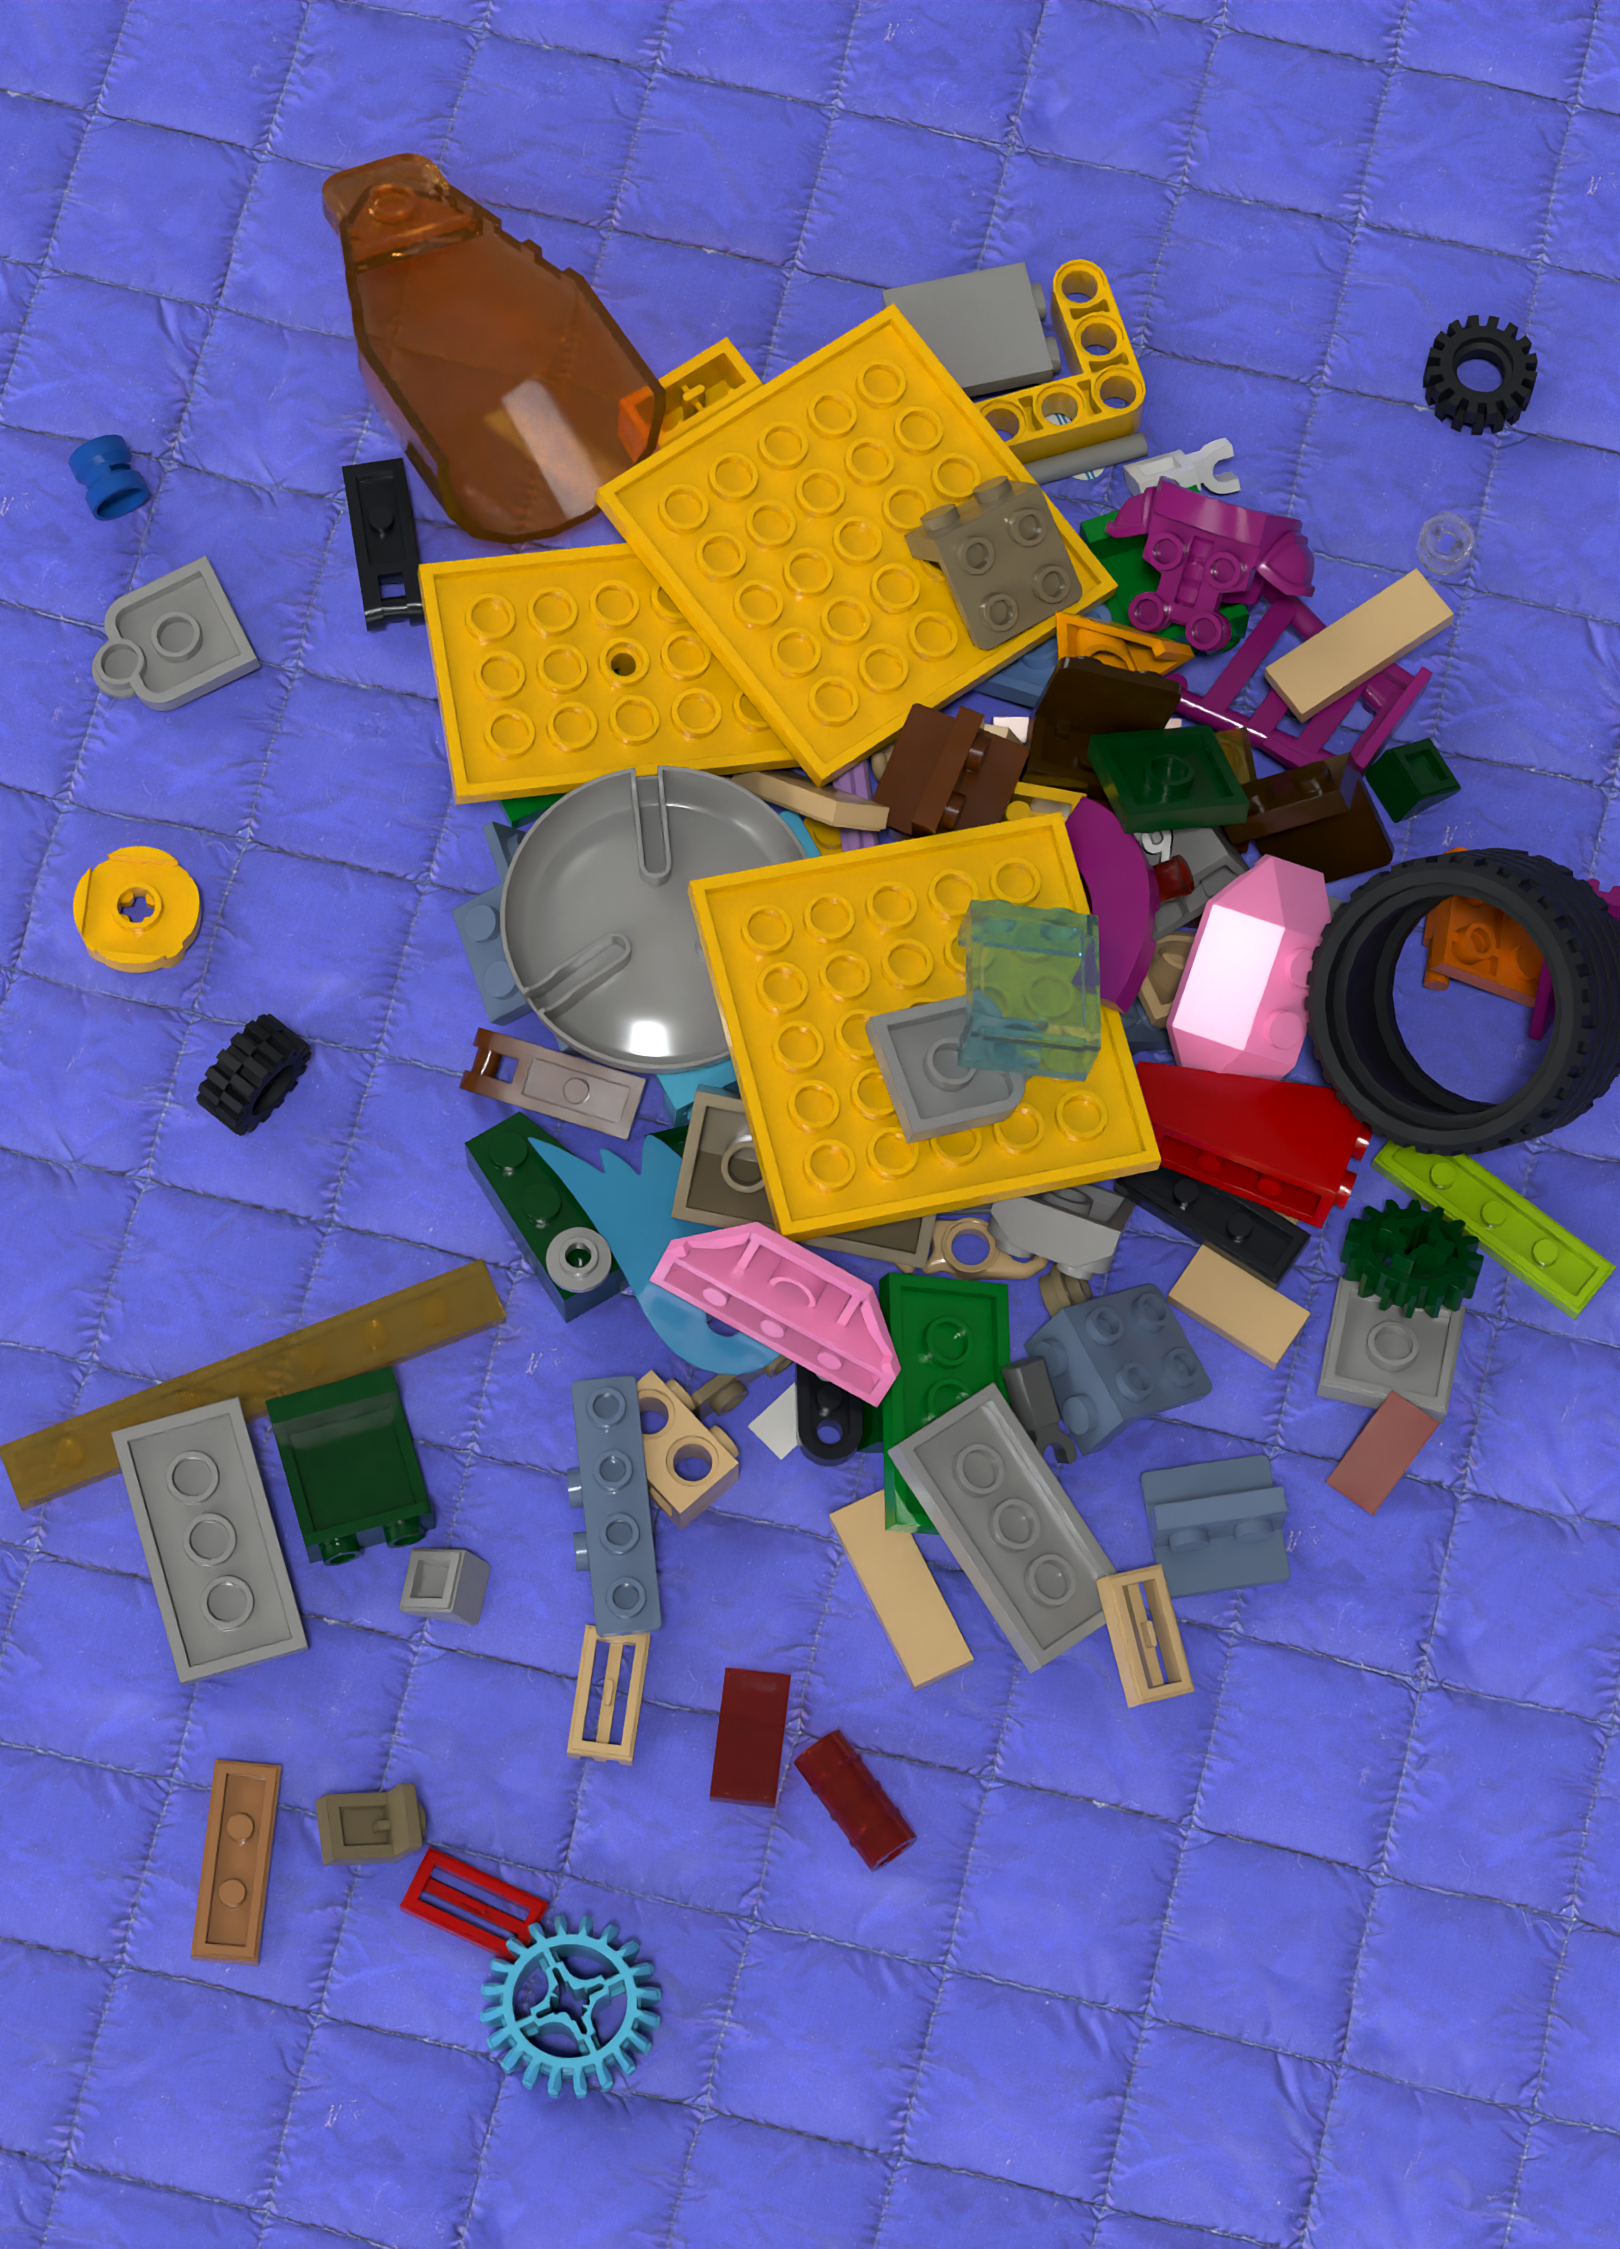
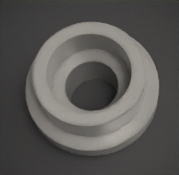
[546,1227,612,1293]

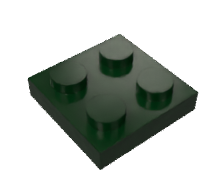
[1087,725,1250,834]

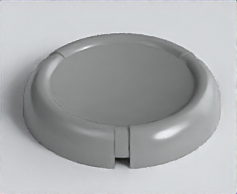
[500,766,808,1074]

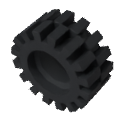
[1423,315,1538,435]
[196,1013,312,1136]

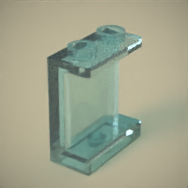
[957,899,1101,1081]

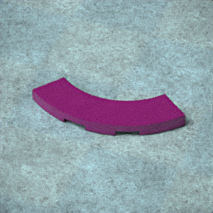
[1065,796,1160,1014]

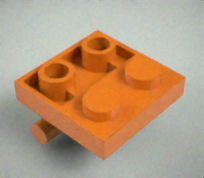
[1423,846,1543,1007]

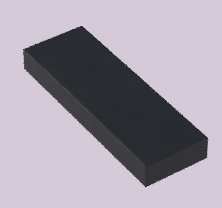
[1113,1165,1311,1290]

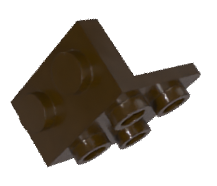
[1021,656,1182,801]
[1223,752,1394,883]

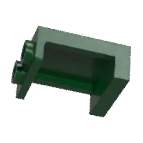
[265,1366,436,1566]

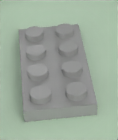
[887,1382,1118,1674]
[111,1397,309,1687]

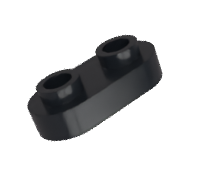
[795,1363,863,1467]

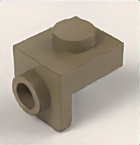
[315,1783,426,1866]

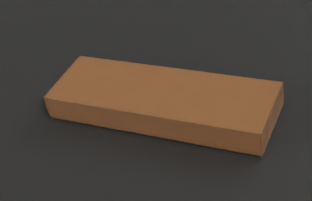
[191,1759,283,1966]

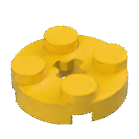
[73,846,202,973]

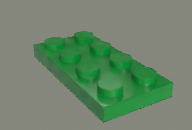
[879,1272,1011,1535]

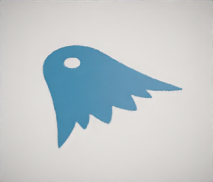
[528,1135,804,1375]

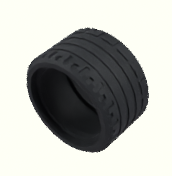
[1305,848,1620,1156]

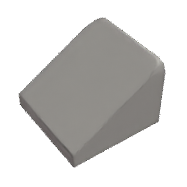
[399,1548,490,1625]

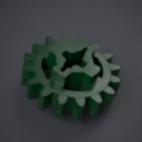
[1340,1199,1484,1318]

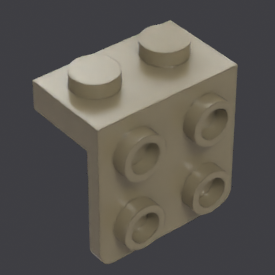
[904,476,1082,649]

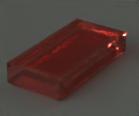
[710,1668,791,1809]

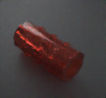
[794,1730,918,1872]

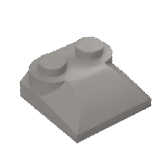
[987,1183,1137,1280]

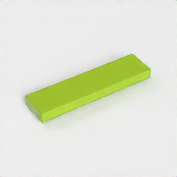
[1371,1140,1616,1321]

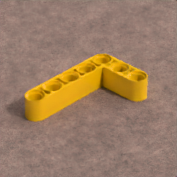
[974,259,1146,464]

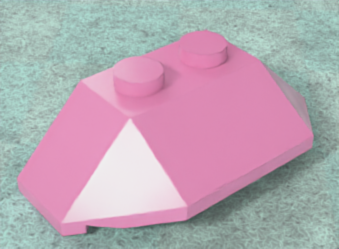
[1166,854,1332,1081]
[649,1222,901,1408]

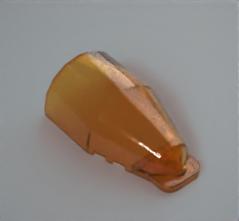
[322,153,666,545]

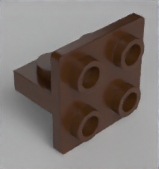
[872,703,1029,839]

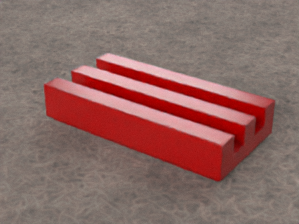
[400,1847,550,1964]

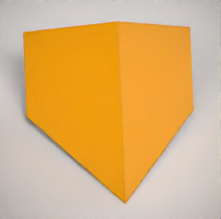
[1055,611,1195,676]

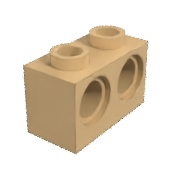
[636,1369,740,1530]

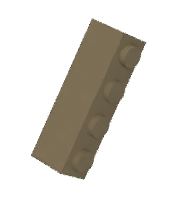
[671,1084,937,1269]

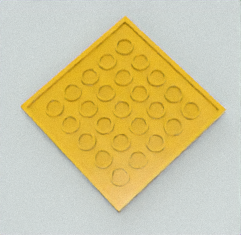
[594,303,1119,788]
[687,811,1161,1242]

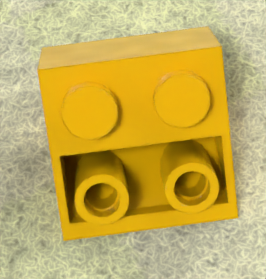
[625,337,763,458]

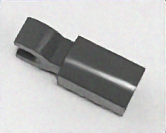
[1000,1356,1076,1464]

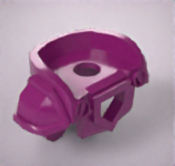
[1105,476,1315,652]

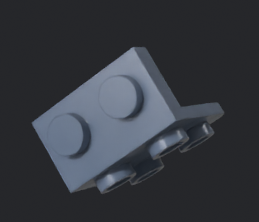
[1023,1283,1212,1456]

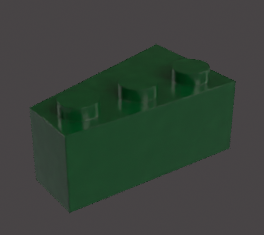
[464,1111,630,1323]

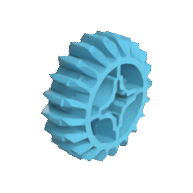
[480,1916,661,2099]

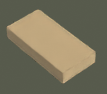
[1166,1244,1311,1371]

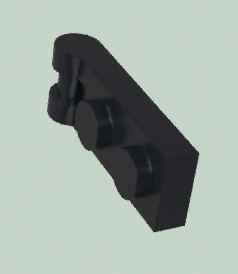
[342,458,425,632]

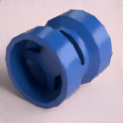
[68,434,149,520]

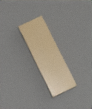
[1264,568,1454,724]
[732,769,889,832]
[829,1489,974,1692]

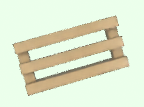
[1095,1564,1195,1708]
[567,1625,651,1766]

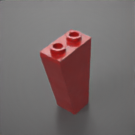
[1136,1061,1373,1229]

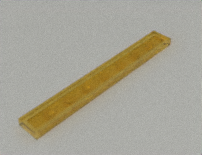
[0,1259,507,1512]

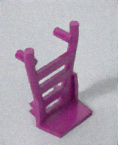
[1164,581,1433,778]

